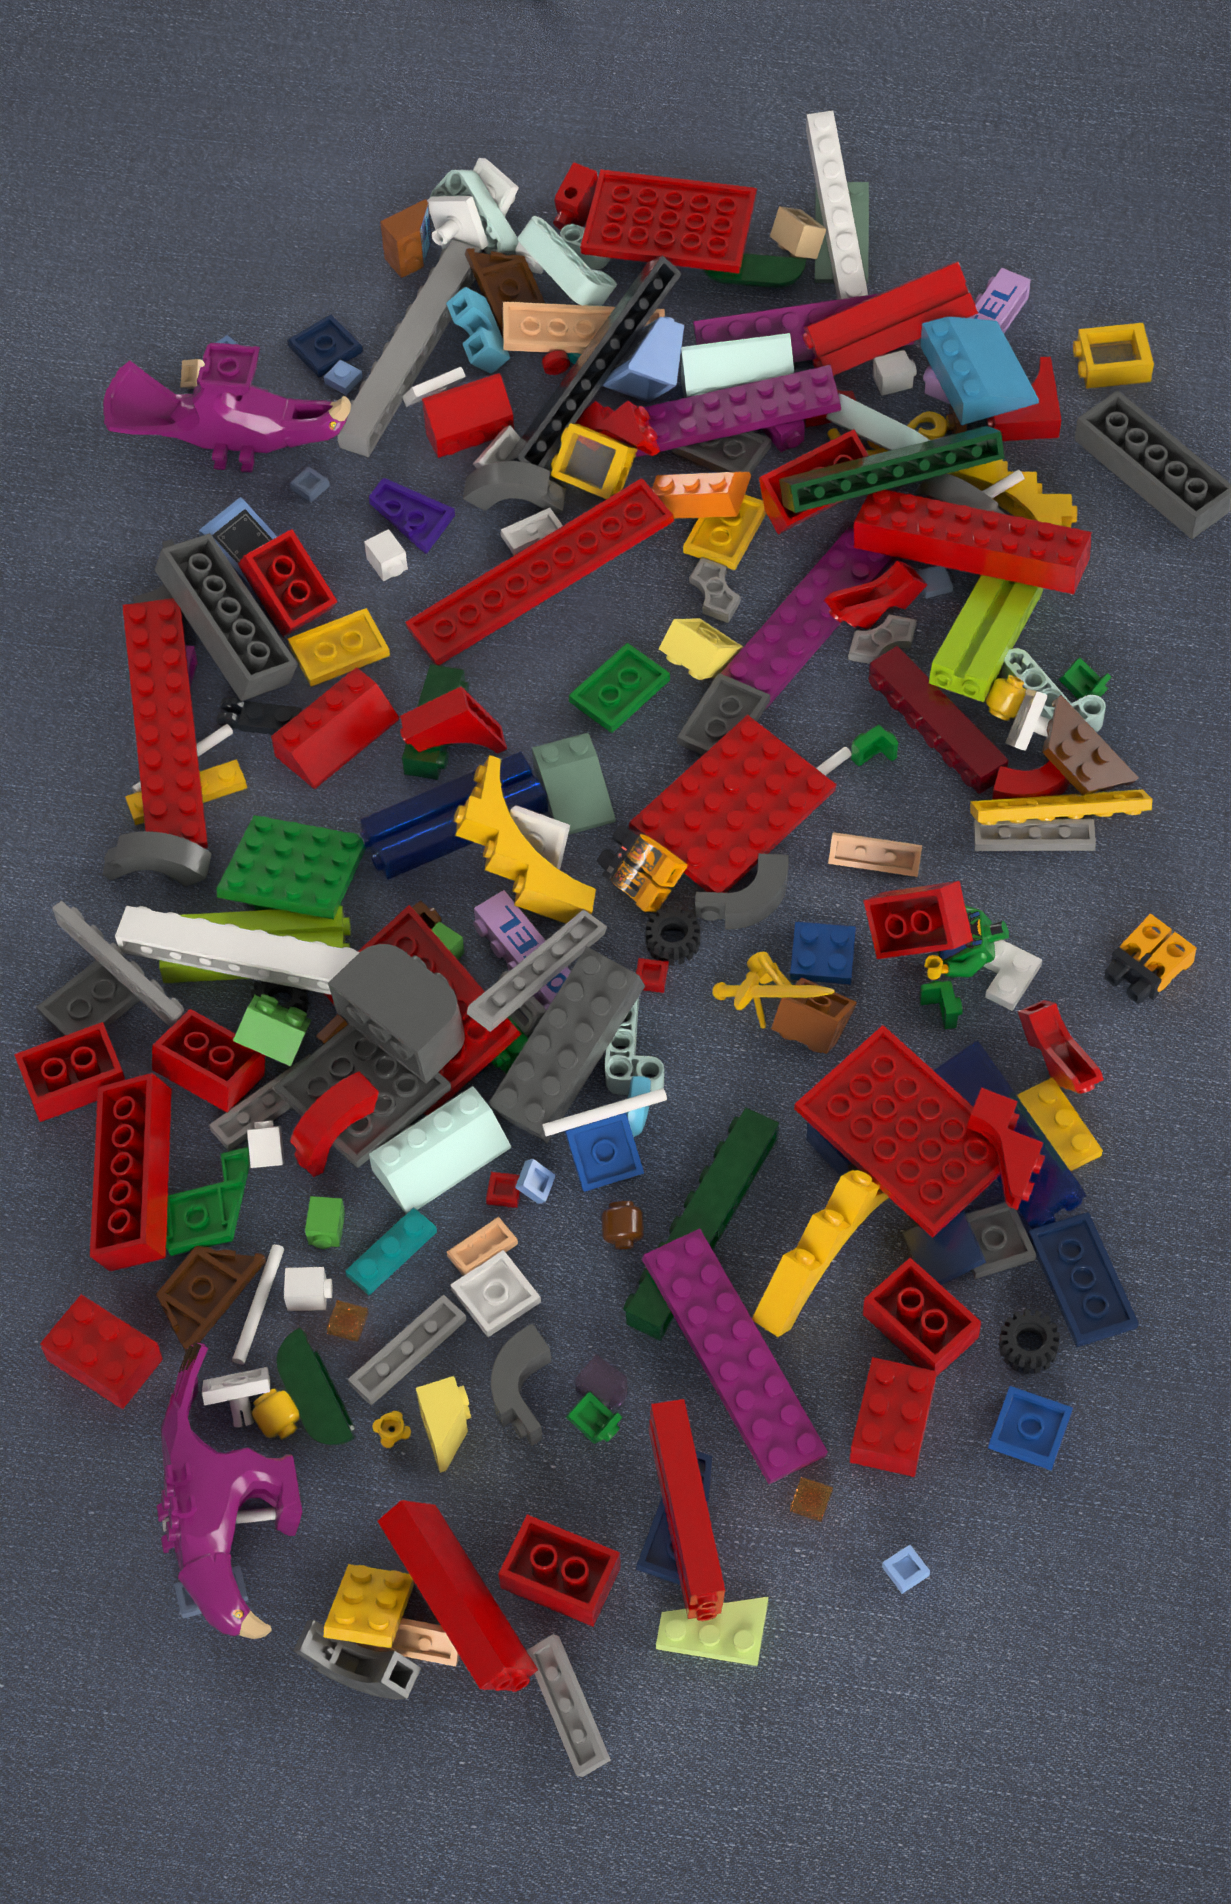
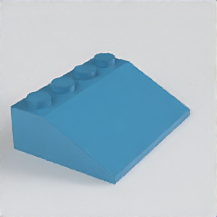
[920,317,1039,425]

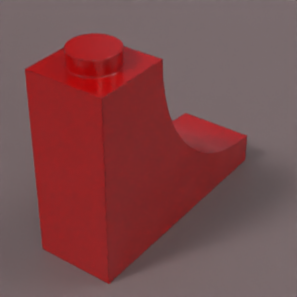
[986,357,1062,441]
[400,686,507,754]

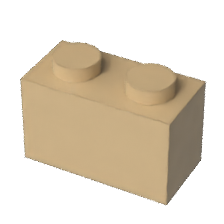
[770,206,827,259]

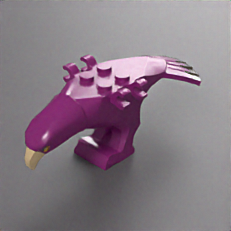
[103,343,351,473]
[156,1343,302,1639]

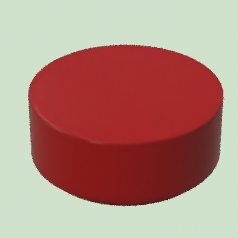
[541,350,570,375]

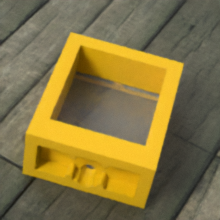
[1073,323,1154,389]
[550,423,638,499]

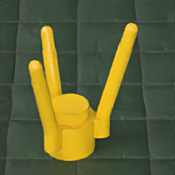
[746,952,792,1029]

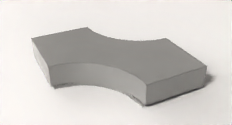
[689,557,741,623]
[848,614,917,664]

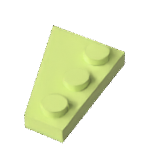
[656,1597,768,1666]

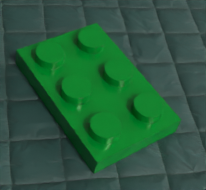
[569,643,670,733]

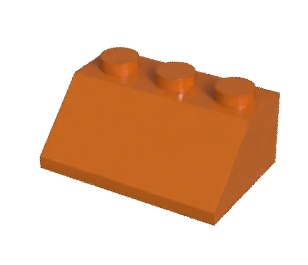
[652,472,751,519]

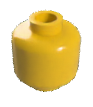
[986,675,1026,721]
[252,1388,300,1440]

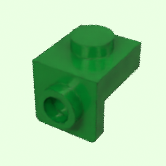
[1058,657,1111,700]
[851,724,898,767]
[919,981,963,1029]
[566,1391,622,1444]

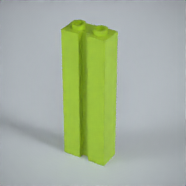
[929,575,1043,702]
[159,906,351,983]

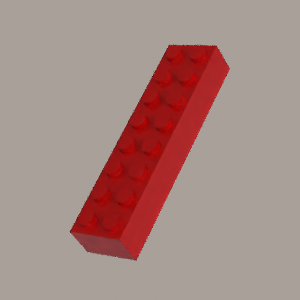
[854,489,1092,594]

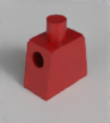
[553,162,598,230]

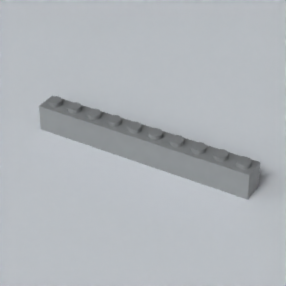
[337,239,482,457]

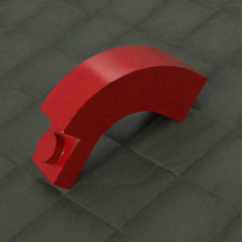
[992,760,1070,800]
[290,1071,379,1177]

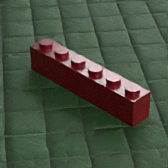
[868,646,1009,794]

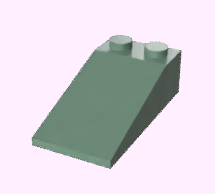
[815,182,869,283]

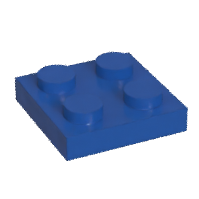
[790,922,856,985]
[564,1113,644,1192]
[988,1386,1073,1471]

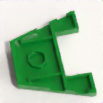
[166,1147,250,1256]

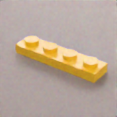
[125,759,247,826]

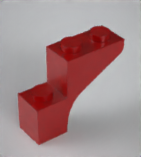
[575,400,660,456]
[824,560,928,630]
[1017,1000,1104,1094]
[967,1087,1045,1210]

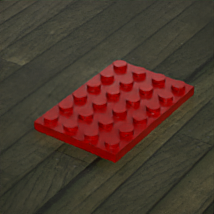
[580,169,757,274]
[629,715,837,893]
[324,905,522,1116]
[794,1025,1001,1238]

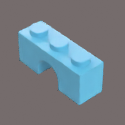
[446,287,510,374]

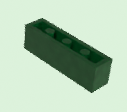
[402,664,469,780]

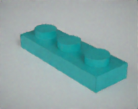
[345,1207,437,1296]

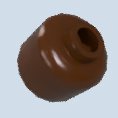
[601,1201,644,1250]

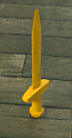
[712,972,834,1010]

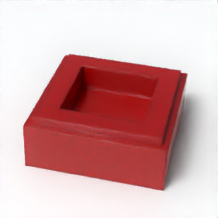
[636,958,669,993]
[486,1171,521,1208]

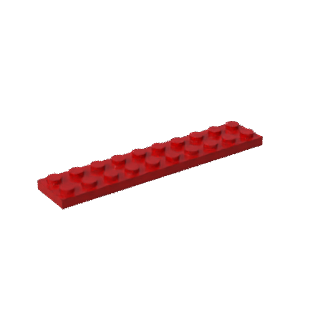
[405,478,674,665]
[122,598,208,849]

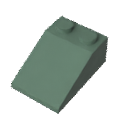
[532,733,616,835]

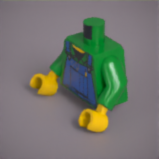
[924,905,1009,980]

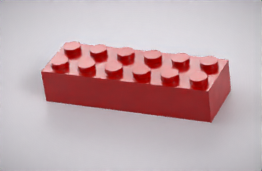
[90,1073,172,1272]

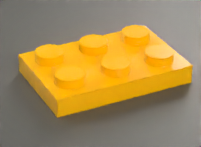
[683,495,766,571]
[288,608,390,687]
[1010,1077,1103,1183]
[323,1564,414,1648]

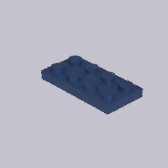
[1028,1212,1139,1348]

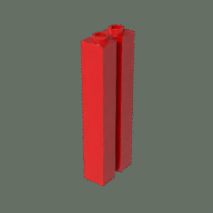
[802,262,978,376]
[648,1399,725,1621]
[377,1500,538,1692]

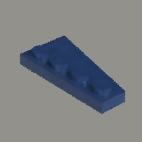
[636,1450,713,1585]

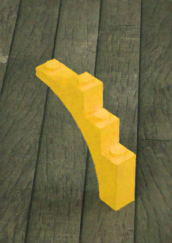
[947,459,1077,528]
[454,755,596,924]
[752,1170,889,1337]

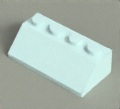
[681,333,794,398]
[369,1086,511,1214]

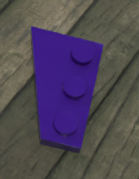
[369,478,455,554]

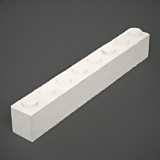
[806,111,868,299]
[115,906,360,995]

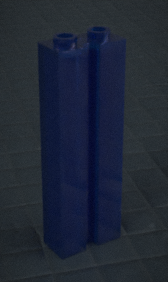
[358,752,548,880]
[933,1040,1087,1229]

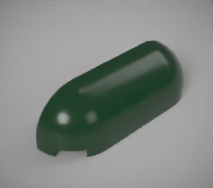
[702,254,806,288]
[276,1328,356,1445]

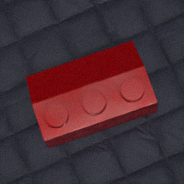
[422,373,515,458]

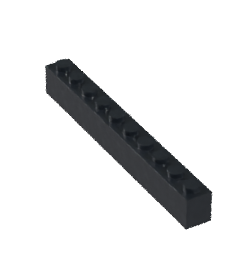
[505,255,682,468]

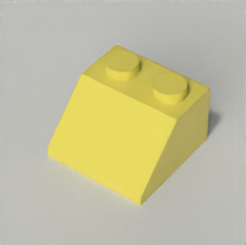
[659,618,743,680]
[416,1376,471,1473]

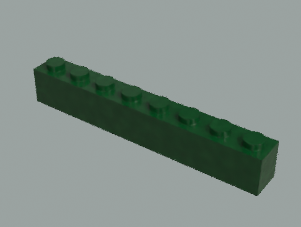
[779,426,1005,513]
[623,1107,779,1341]

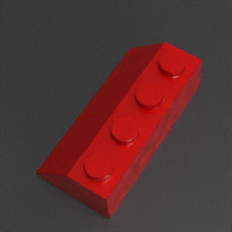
[759,429,869,535]
[271,667,399,790]

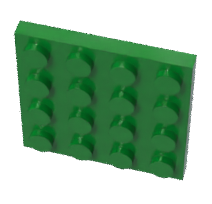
[217,815,368,920]

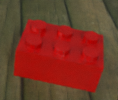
[238,529,338,637]
[863,881,973,959]
[152,1009,265,1113]
[14,1022,125,1122]
[863,1258,981,1376]
[40,1294,163,1410]
[850,1357,937,1477]
[498,1514,621,1627]

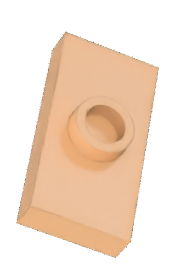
[447,1216,518,1276]

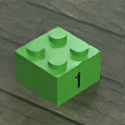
[233,994,312,1066]

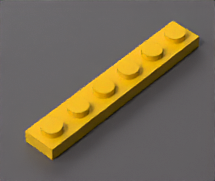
[970,789,1152,825]

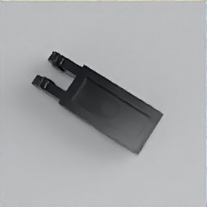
[216,698,302,735]

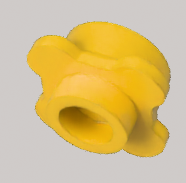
[372,1411,411,1448]

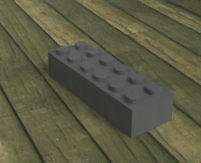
[1074,390,1231,539]
[155,533,297,701]
[488,946,645,1143]

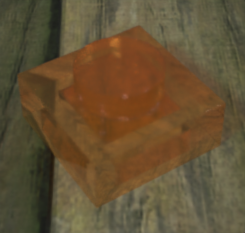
[326,1300,369,1342]
[790,1477,833,1522]

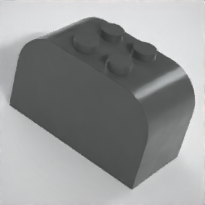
[328,944,465,1083]

